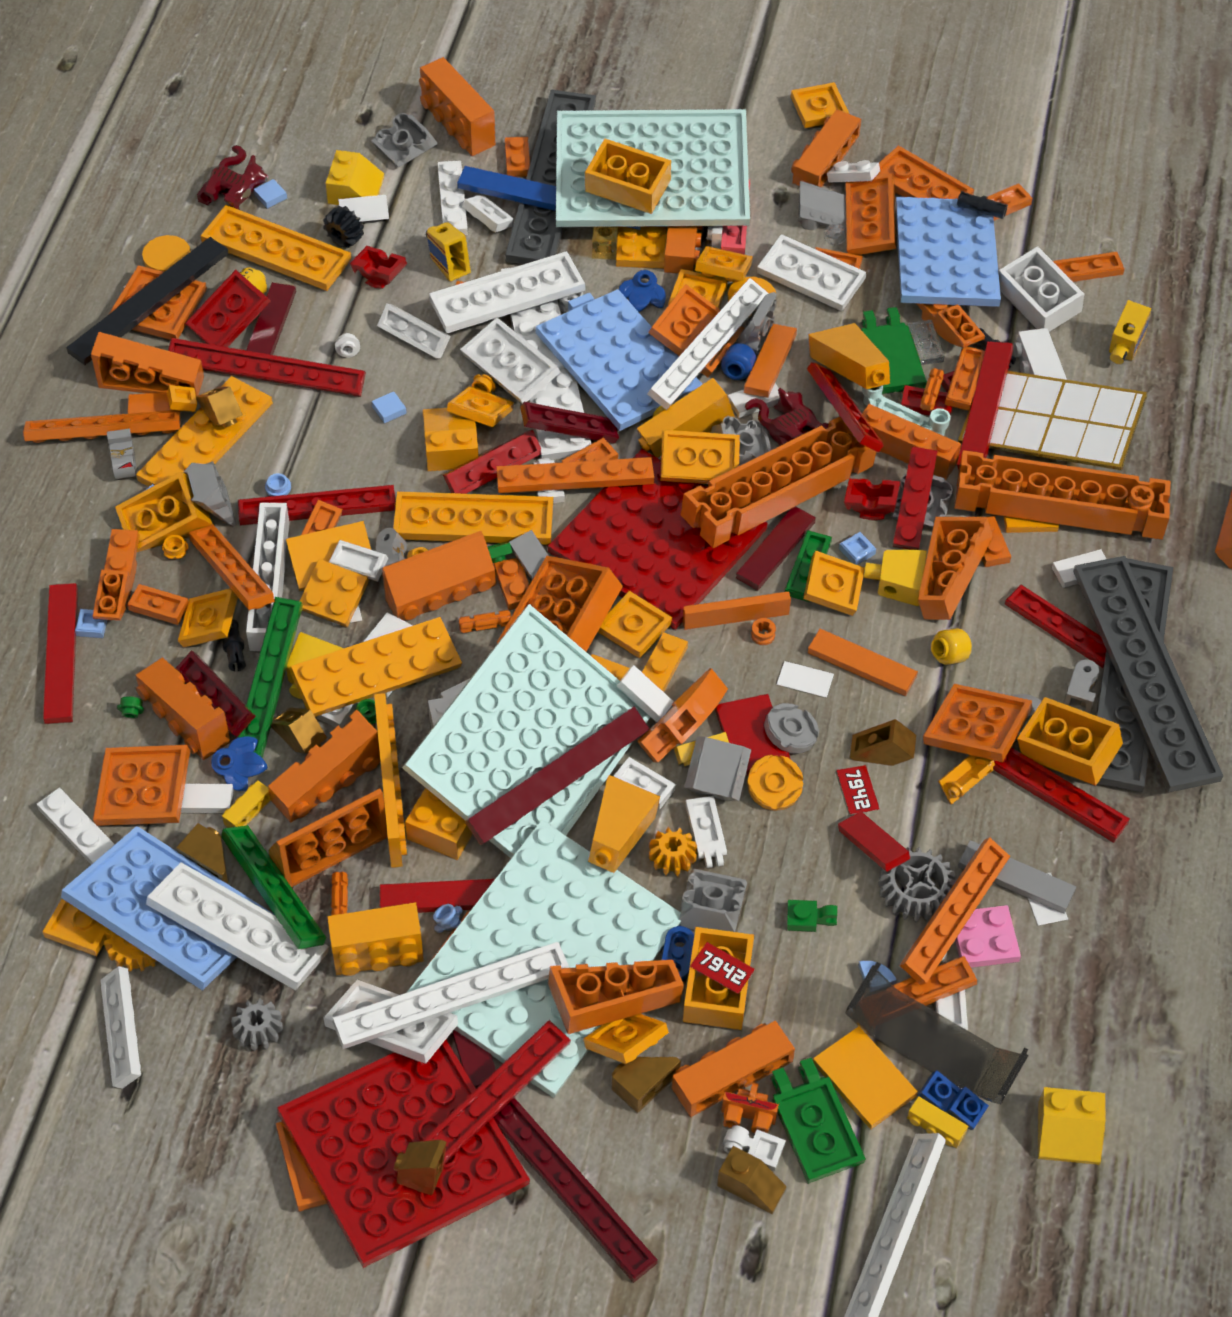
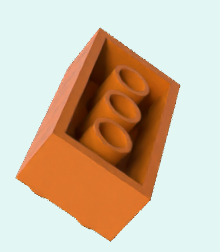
[419,57,496,156]

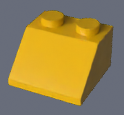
[325,150,384,205]
[1038,1087,1106,1165]

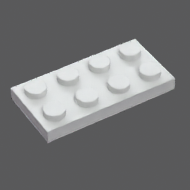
[757,234,866,311]
[460,318,560,404]
[324,980,458,1064]

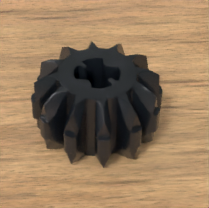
[323,206,364,248]

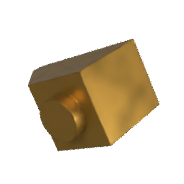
[196,387,243,428]
[271,707,327,754]
[850,719,917,766]
[176,823,229,885]
[612,1057,681,1113]
[394,1140,447,1196]
[717,1146,787,1214]

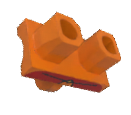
[721,1082,779,1134]

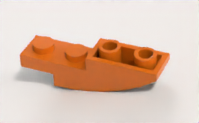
[916,303,985,347]
[93,529,140,621]
[637,668,728,763]

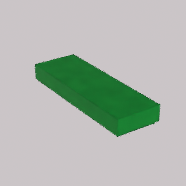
[785,530,832,602]

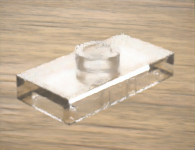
[908,320,945,365]

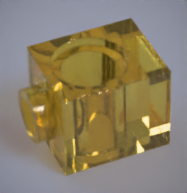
[592,227,618,260]

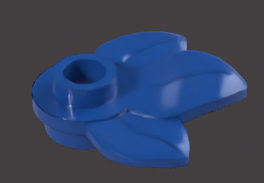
[618,270,666,313]
[211,736,268,791]

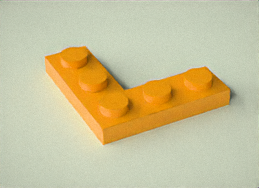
[591,632,688,692]

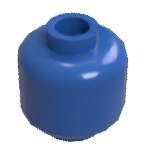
[721,343,756,381]

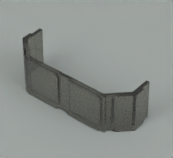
[845,962,1029,1105]

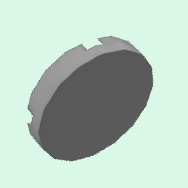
[764,703,819,753]

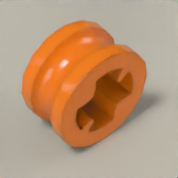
[1128,485,1154,511]
[751,618,776,645]

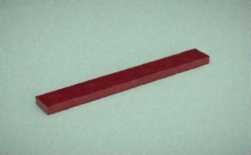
[465,706,650,845]
[493,1097,658,1283]

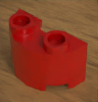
[350,245,407,289]
[844,478,900,520]

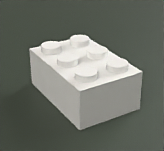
[999,246,1084,332]

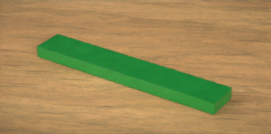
[237,597,303,758]
[221,825,326,949]

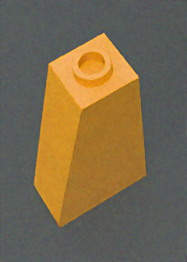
[808,323,890,389]
[637,378,735,457]
[588,775,661,873]

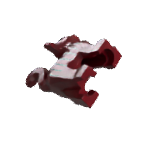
[197,145,268,210]
[745,388,829,446]

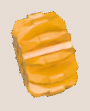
[649,826,697,877]

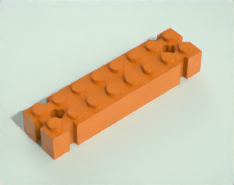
[681,416,876,548]
[954,450,1170,540]

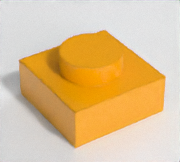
[167,385,197,412]

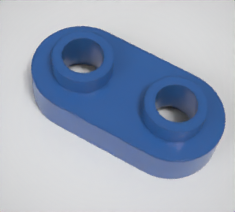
[662,926,694,982]

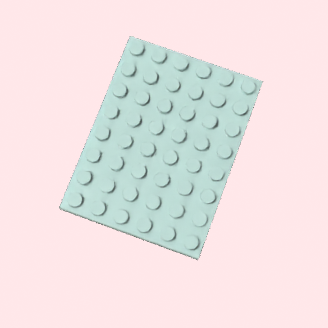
[556,109,750,227]
[402,604,650,858]
[407,820,681,1098]

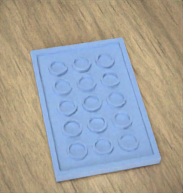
[895,197,1001,307]
[536,289,703,431]
[61,826,274,990]

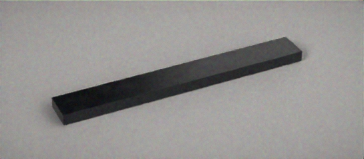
[66,237,228,365]

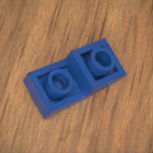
[917,1070,989,1130]

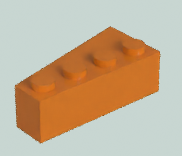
[91,332,204,396]
[918,517,993,620]
[135,657,231,761]
[268,710,381,823]
[548,960,684,1034]

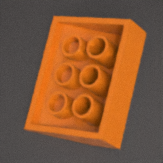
[497,556,623,652]
[268,788,388,887]

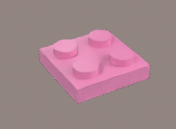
[955,905,1021,968]

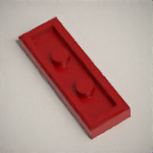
[838,811,910,872]

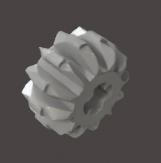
[231,998,283,1051]

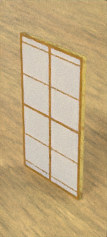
[958,371,1147,470]

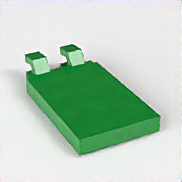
[861,307,927,394]
[770,1058,866,1184]

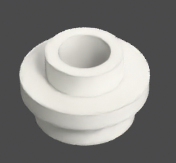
[335,333,360,358]

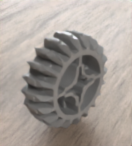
[878,846,956,922]

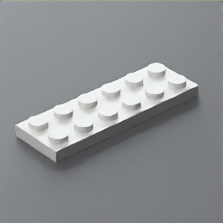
[429,251,585,333]
[146,862,329,991]

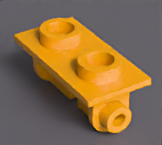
[938,755,995,804]

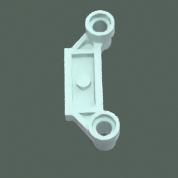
[862,385,950,436]

